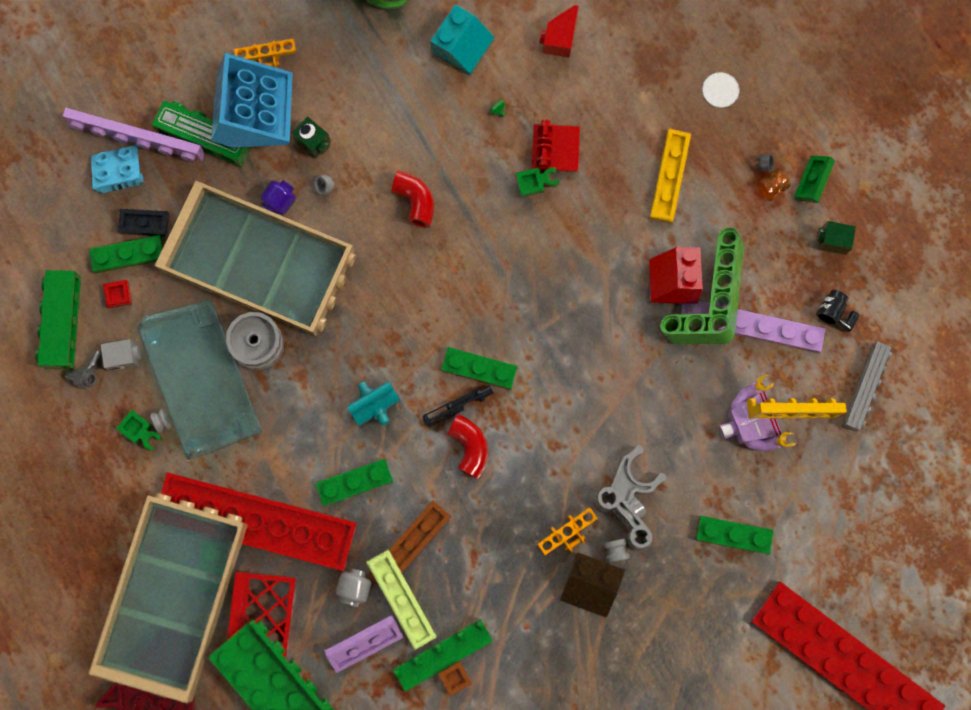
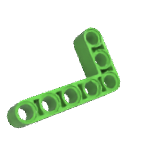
[660,227,744,344]

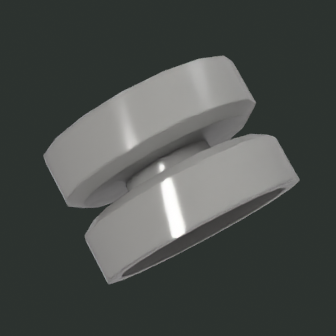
[226,312,284,370]

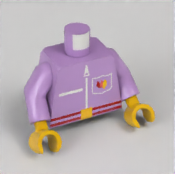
[719,375,796,452]

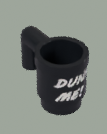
[816,289,860,332]

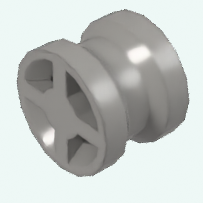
[602,539,630,563]

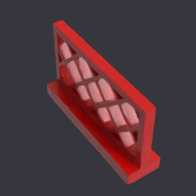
[227,572,296,659]

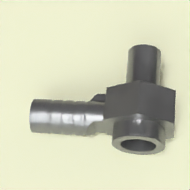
[65,350,102,390]

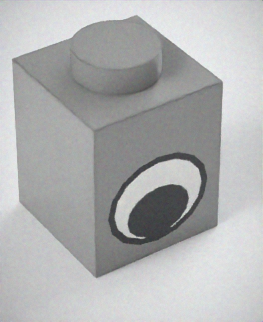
[101,339,141,372]

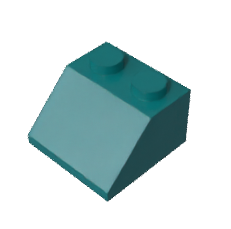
[430,4,495,75]

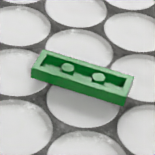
[89,235,163,274]
[441,347,518,390]
[315,459,393,507]
[695,516,774,555]

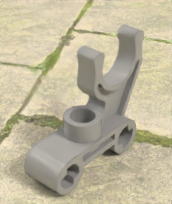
[594,446,666,551]

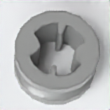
[151,409,171,434]

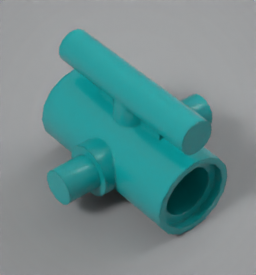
[347,381,400,426]

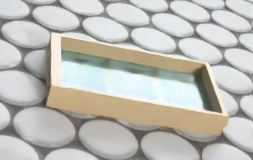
[155,181,356,337]
[89,493,248,703]

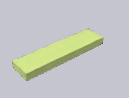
[366,549,436,650]

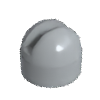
[314,175,335,195]

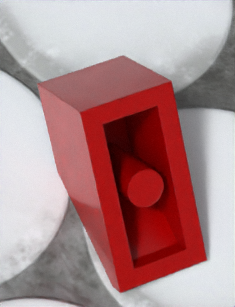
[539,5,579,58]

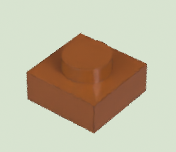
[438,661,473,697]

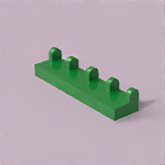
[393,619,493,691]

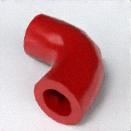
[391,170,435,228]
[447,414,489,480]

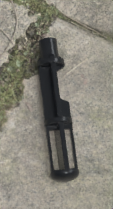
[423,385,494,428]

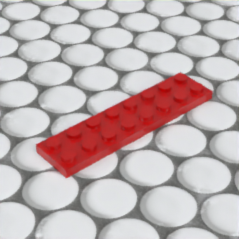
[153,472,357,571]
[750,581,946,710]

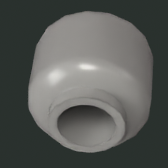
[336,568,372,607]

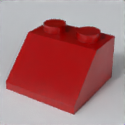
[649,247,703,304]

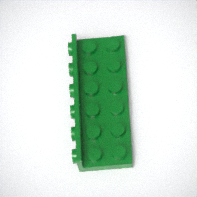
[208,620,335,710]

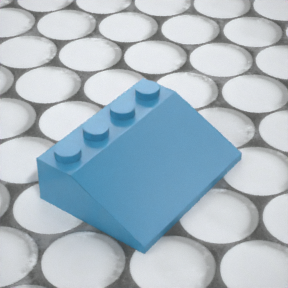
[211,53,293,147]

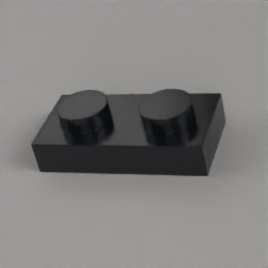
[118,209,170,237]

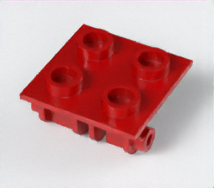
[531,120,580,172]

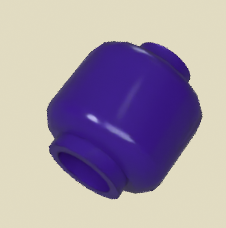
[260,180,296,215]

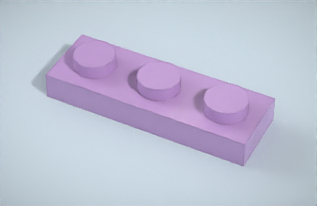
[325,615,404,673]

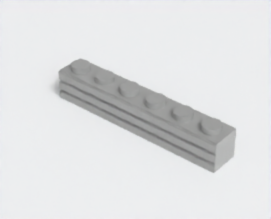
[842,341,892,432]

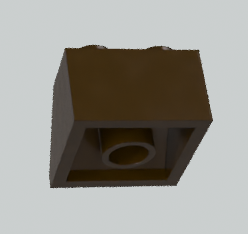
[560,552,625,618]

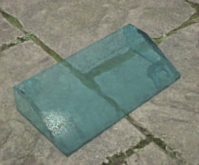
[137,300,262,460]

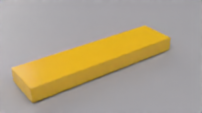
[649,129,691,224]

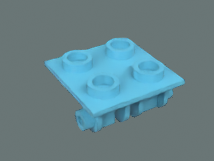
[91,145,144,194]

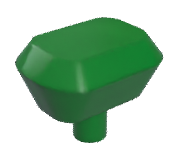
[489,100,506,117]

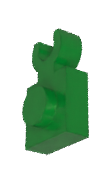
[516,168,559,198]
[116,409,163,451]

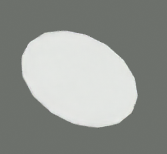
[702,72,739,108]

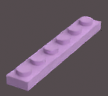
[63,108,205,162]
[680,301,826,353]

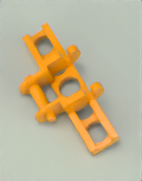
[234,38,296,68]
[537,508,598,555]

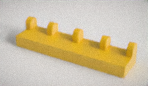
[747,398,847,419]

